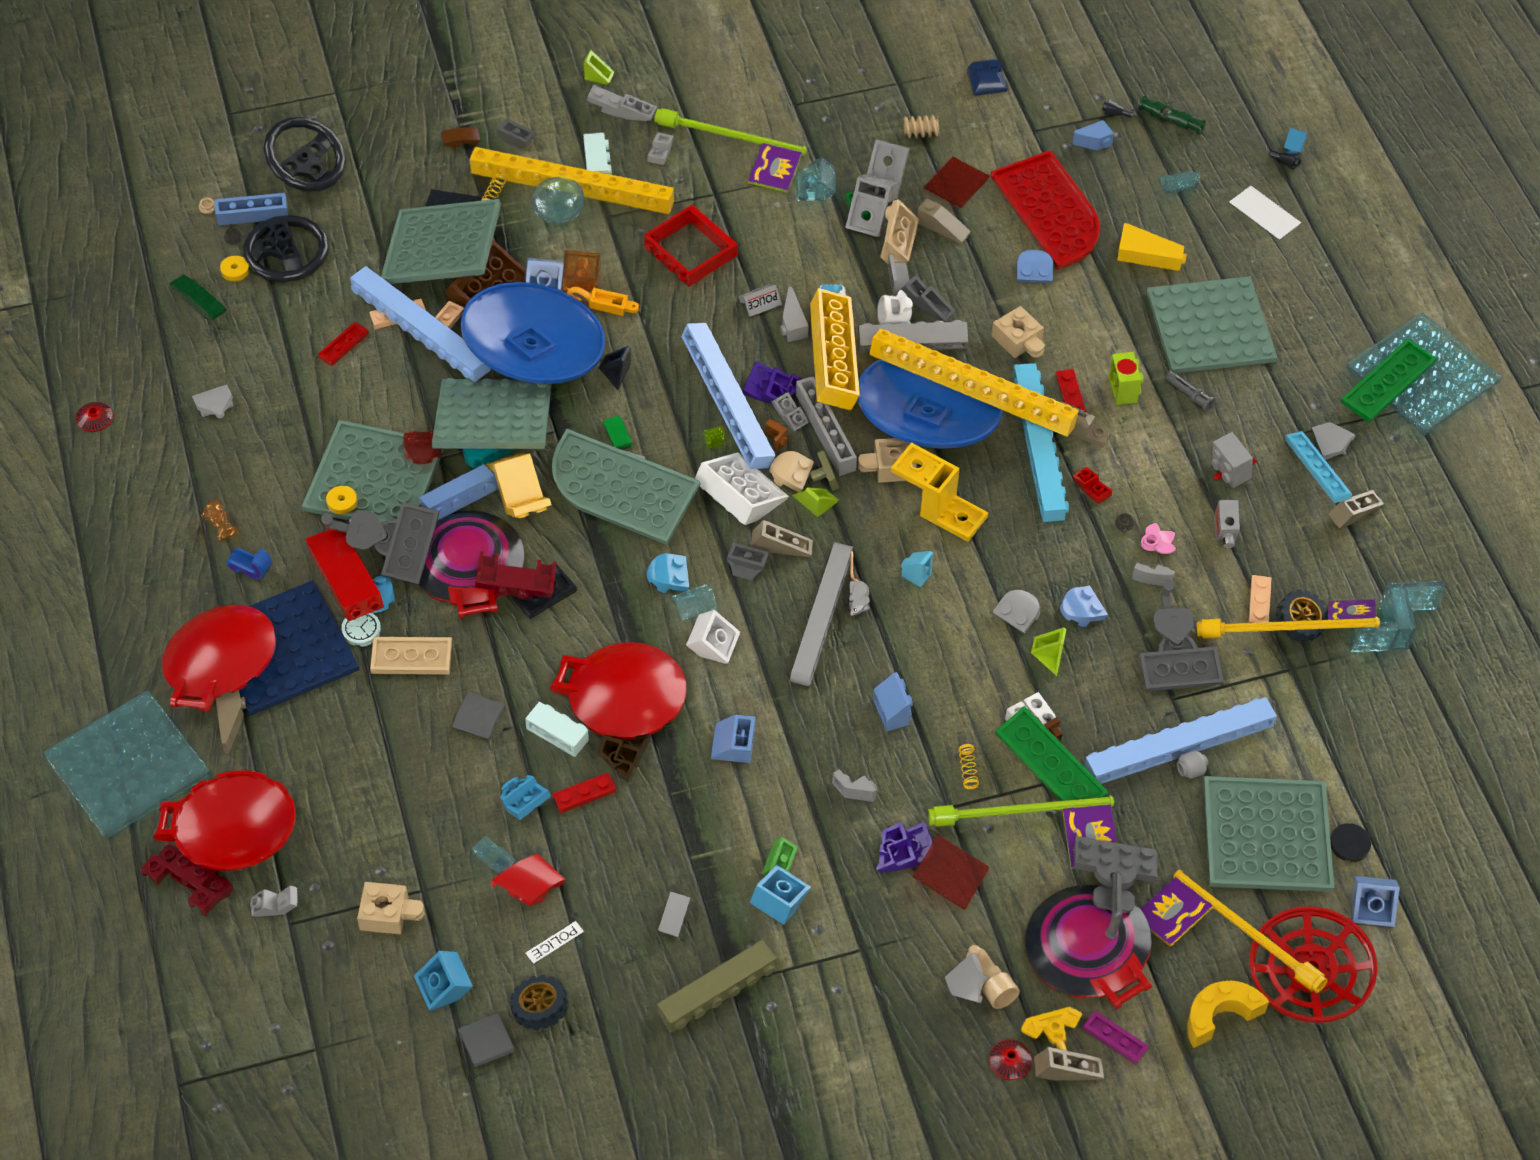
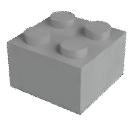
[1211,432,1253,488]

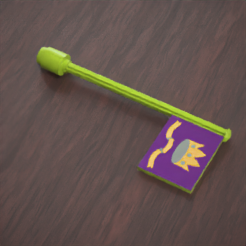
[655,108,807,193]
[928,795,1117,869]

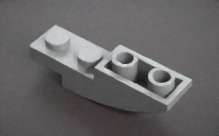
[587,85,657,121]

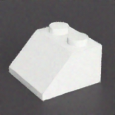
[686,610,740,664]

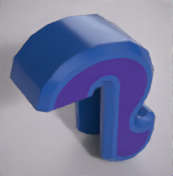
[226,548,272,580]

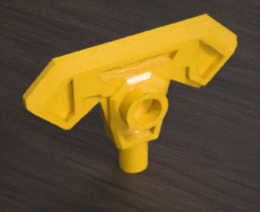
[1021,1007,1082,1051]

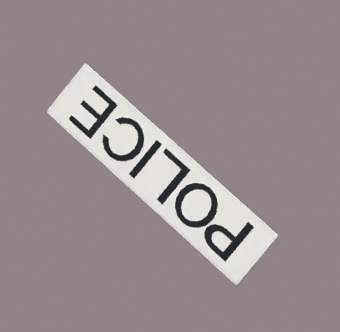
[526,921,584,964]

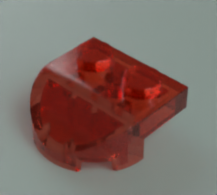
[403,431,442,464]

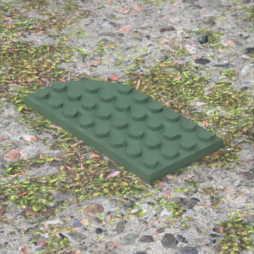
[552,429,700,545]

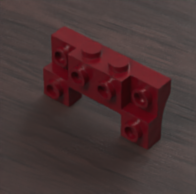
[475,551,557,599]
[140,843,234,917]

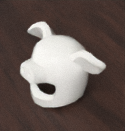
[878,290,913,324]

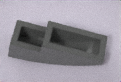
[899,275,955,322]

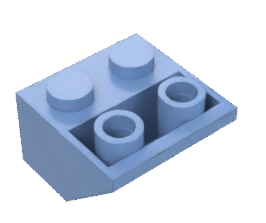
[873,672,913,731]
[711,715,755,763]

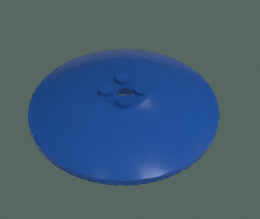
[461,282,605,384]
[857,359,1003,448]

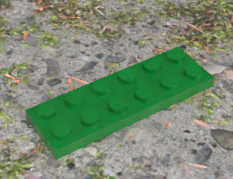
[1340,338,1437,423]
[995,706,1108,801]

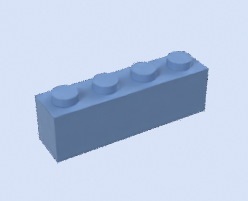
[215,193,288,226]
[419,464,498,520]

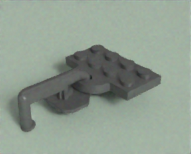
[321,502,440,585]
[1139,579,1224,692]
[1074,836,1157,939]

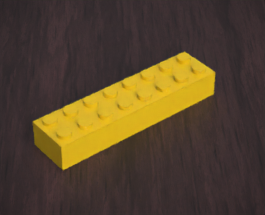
[810,288,860,410]

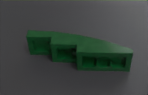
[169,274,227,320]

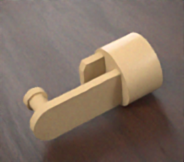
[966,945,1020,1009]

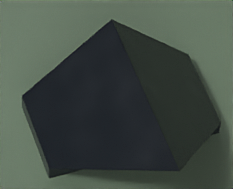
[599,346,631,390]

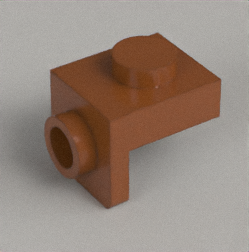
[765,419,788,451]

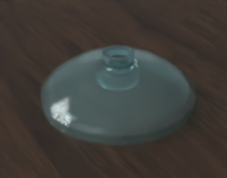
[532,177,585,223]

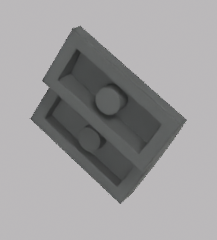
[452,692,506,740]
[458,1013,515,1067]

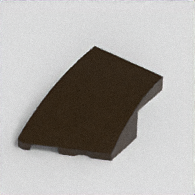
[597,734,650,782]

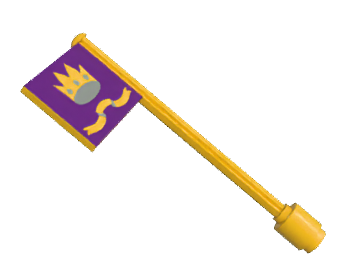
[1197,599,1380,639]
[1141,870,1327,993]

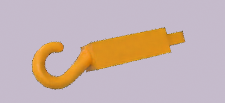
[567,287,639,316]

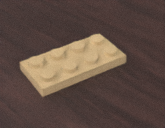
[370,637,452,674]

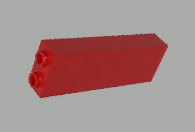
[305,529,384,622]

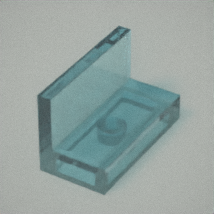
[1158,171,1200,194]
[671,584,718,621]

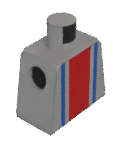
[1214,500,1240,548]

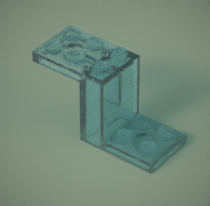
[1350,581,1446,652]

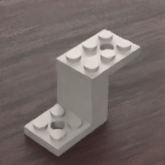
[845,139,910,237]

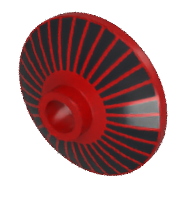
[75,402,113,432]
[989,1039,1032,1080]

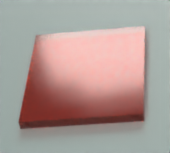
[924,156,990,208]
[912,835,990,910]

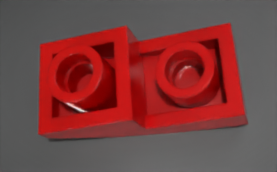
[1073,467,1112,504]

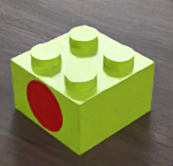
[1108,352,1144,405]

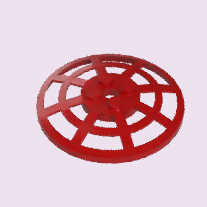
[1249,906,1378,1023]

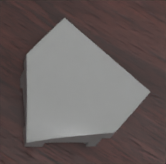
[192,384,234,418]
[1312,422,1355,460]
[945,953,988,1003]

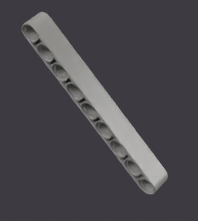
[790,542,854,686]

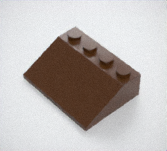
[444,240,526,308]

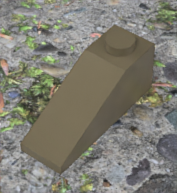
[917,198,971,244]
[1328,490,1384,528]
[751,520,813,557]
[215,690,246,754]
[1034,1047,1104,1081]

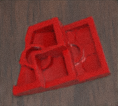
[490,854,565,906]

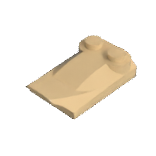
[880,199,919,264]

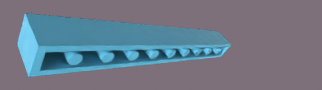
[1013,363,1069,522]

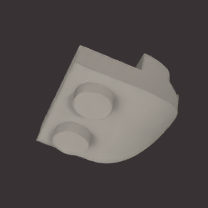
[993,590,1040,634]

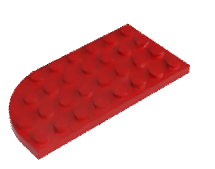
[990,150,1100,270]

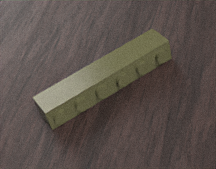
[657,940,777,1033]

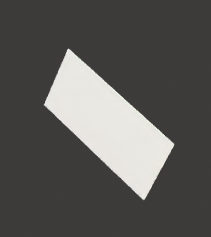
[1229,186,1301,239]

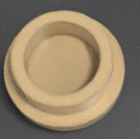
[199,198,215,214]

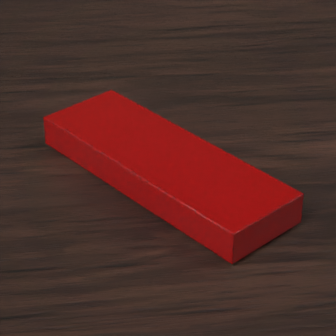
[318,322,369,366]

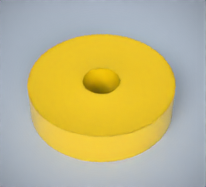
[220,256,250,282]
[326,486,357,514]

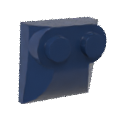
[967,59,1007,96]

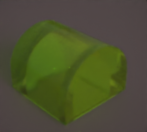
[703,426,725,449]

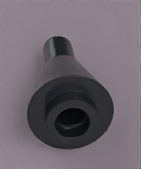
[1102,99,1133,118]
[1269,150,1302,170]

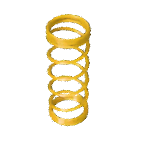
[481,174,506,201]
[958,744,979,789]

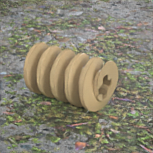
[904,115,939,138]

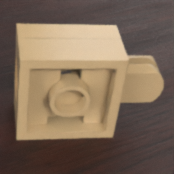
[992,306,1045,358]
[858,438,917,483]
[357,882,425,934]

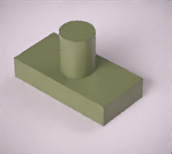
[810,450,839,491]

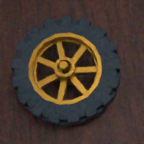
[1276,590,1328,642]
[510,975,569,1030]

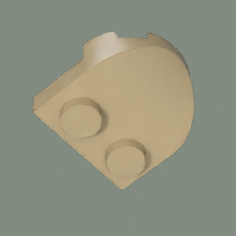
[769,451,814,492]

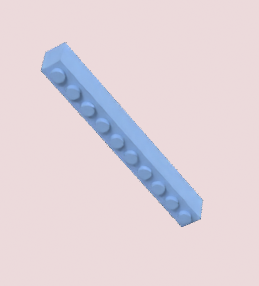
[350,266,491,382]
[681,323,775,469]
[1084,697,1277,784]

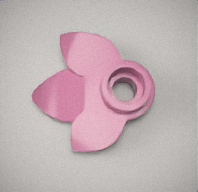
[1141,523,1176,554]

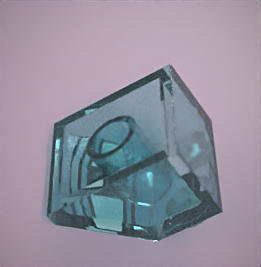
[796,157,836,201]

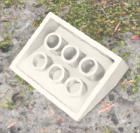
[695,452,789,525]

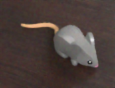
[849,551,870,615]

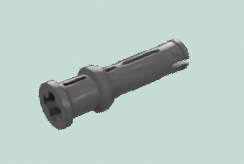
[1165,371,1216,412]

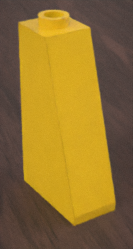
[1117,223,1187,271]

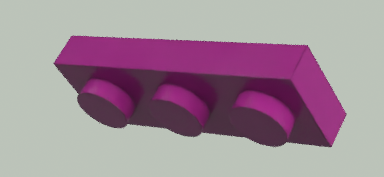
[1082,1011,1149,1065]

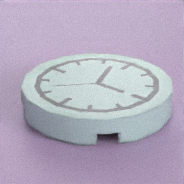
[342,613,381,646]

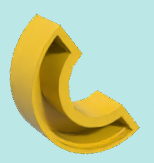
[1187,981,1269,1048]

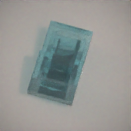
[471,835,516,874]

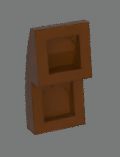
[441,127,480,148]

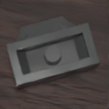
[498,119,536,149]
[727,542,769,580]

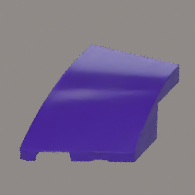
[742,361,803,403]
[876,822,939,872]

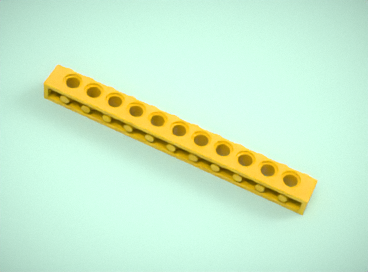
[470,147,674,214]
[869,328,1079,437]

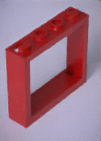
[644,204,738,287]

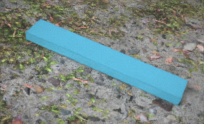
[1285,431,1352,503]

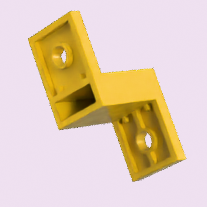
[891,443,988,542]
[486,453,551,518]

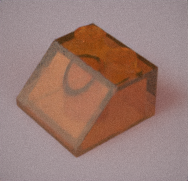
[562,250,602,293]

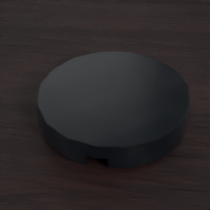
[1330,823,1371,862]

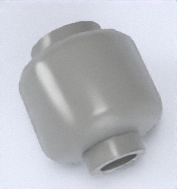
[1177,750,1208,779]

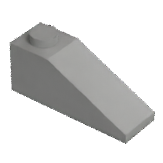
[780,287,809,342]

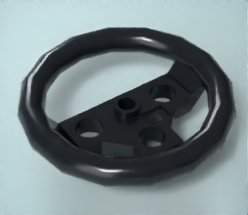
[263,117,346,192]
[243,215,329,283]

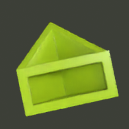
[584,50,614,85]
[792,487,838,517]
[1031,628,1066,676]

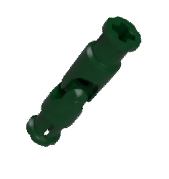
[1138,96,1206,134]

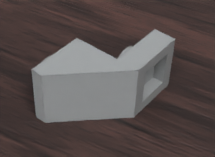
[832,769,877,802]
[251,886,297,917]

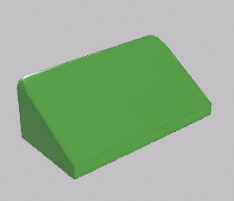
[762,837,798,876]

